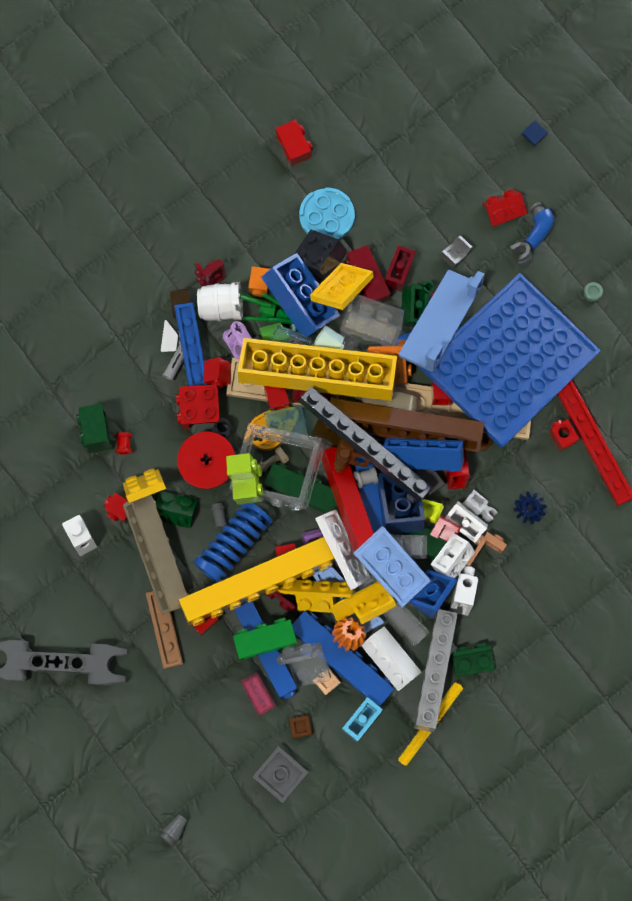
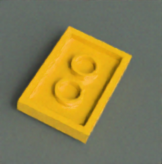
[310,263,373,310]
[123,469,166,503]

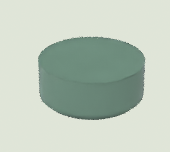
[583,282,603,302]

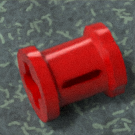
[115,432,132,455]

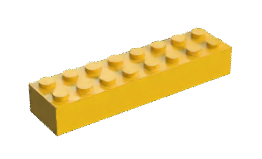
[237,338,397,401]
[179,537,335,627]

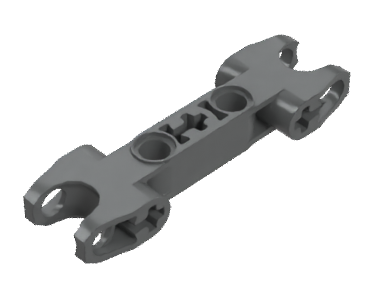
[0,640,128,686]

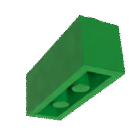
[233,618,297,661]

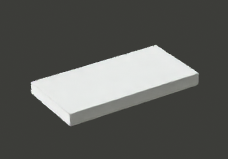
[315,509,371,590]

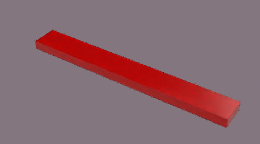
[557,380,632,507]

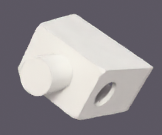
[62,515,98,557]
[449,566,478,616]

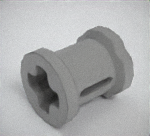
[354,467,378,489]

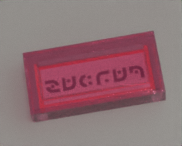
[240,672,276,716]

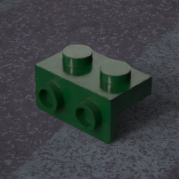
[156,491,198,528]

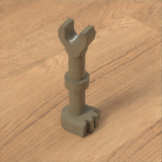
[258,446,290,473]

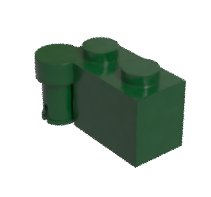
[401,281,434,327]

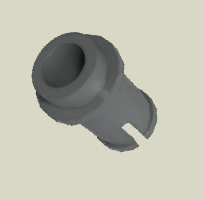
[210,503,228,528]

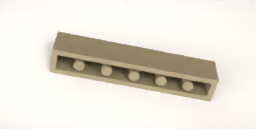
[123,495,188,615]

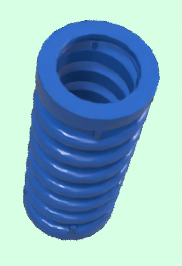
[193,503,273,583]

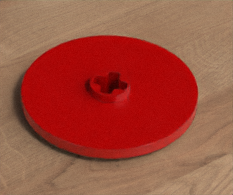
[177,432,235,489]

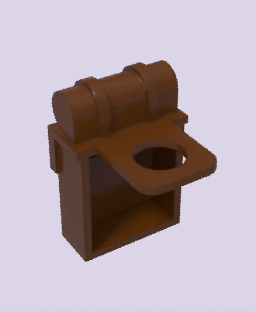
[334,438,370,473]

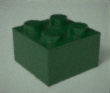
[76,403,112,453]

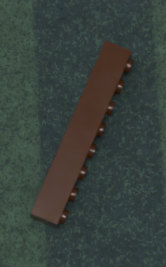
[326,398,484,452]

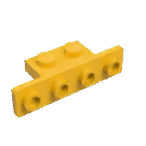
[277,580,356,613]
[330,581,397,624]

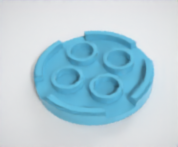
[299,188,355,240]

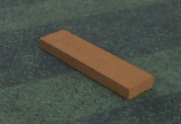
[146,591,183,670]

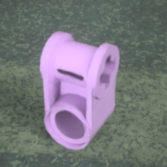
[223,321,252,359]

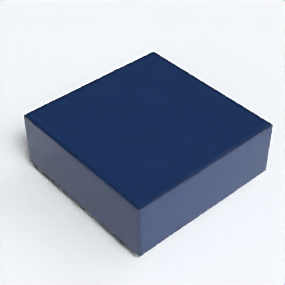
[521,121,548,147]

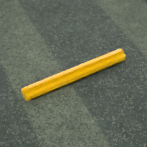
[398,682,463,766]

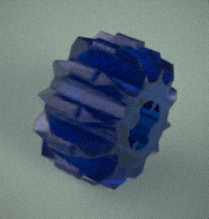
[513,492,547,525]

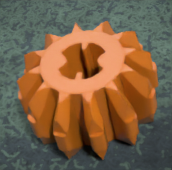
[332,617,366,651]

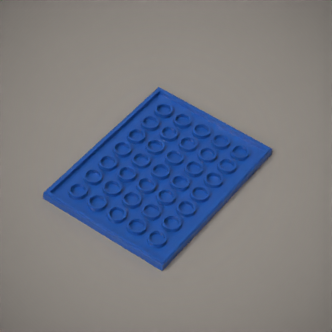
[419,273,601,449]

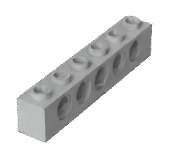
[414,609,458,732]

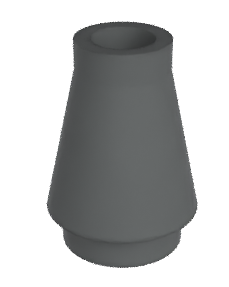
[160,814,187,846]

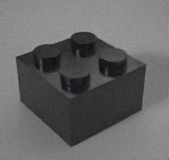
[294,229,348,280]

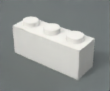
[362,627,422,691]

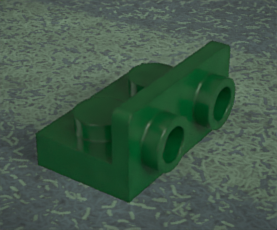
[451,643,495,677]

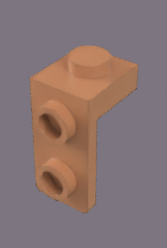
[465,532,507,566]

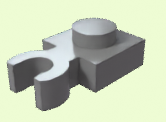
[463,490,498,523]

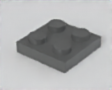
[253,746,309,803]

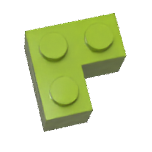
[226,453,263,505]

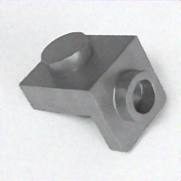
[439,235,472,268]

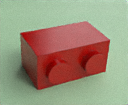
[276,119,313,166]

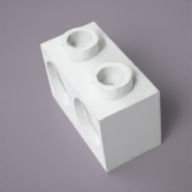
[431,533,475,578]

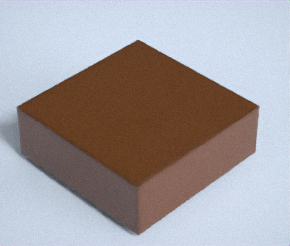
[289,715,312,739]

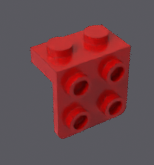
[176,385,219,429]

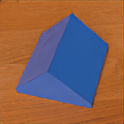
[408,570,457,618]

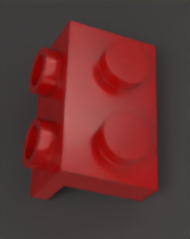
[482,189,527,226]

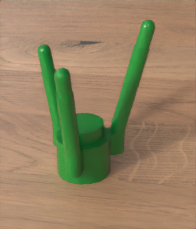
[239,292,276,321]
[247,293,293,325]

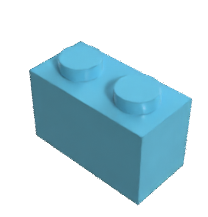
[342,697,383,742]

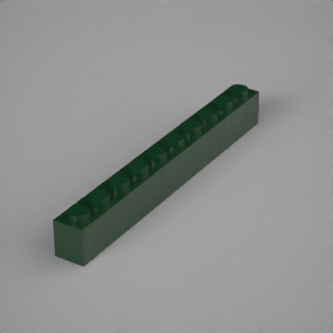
[264,463,447,560]

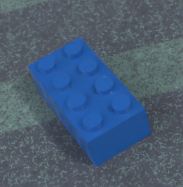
[261,253,340,339]

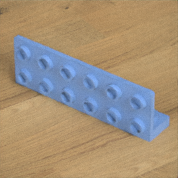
[399,270,485,372]

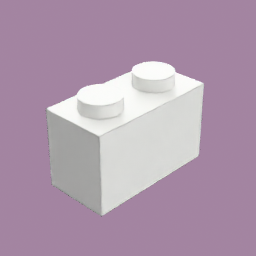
[445,501,488,543]

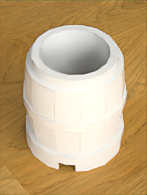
[197,282,243,321]

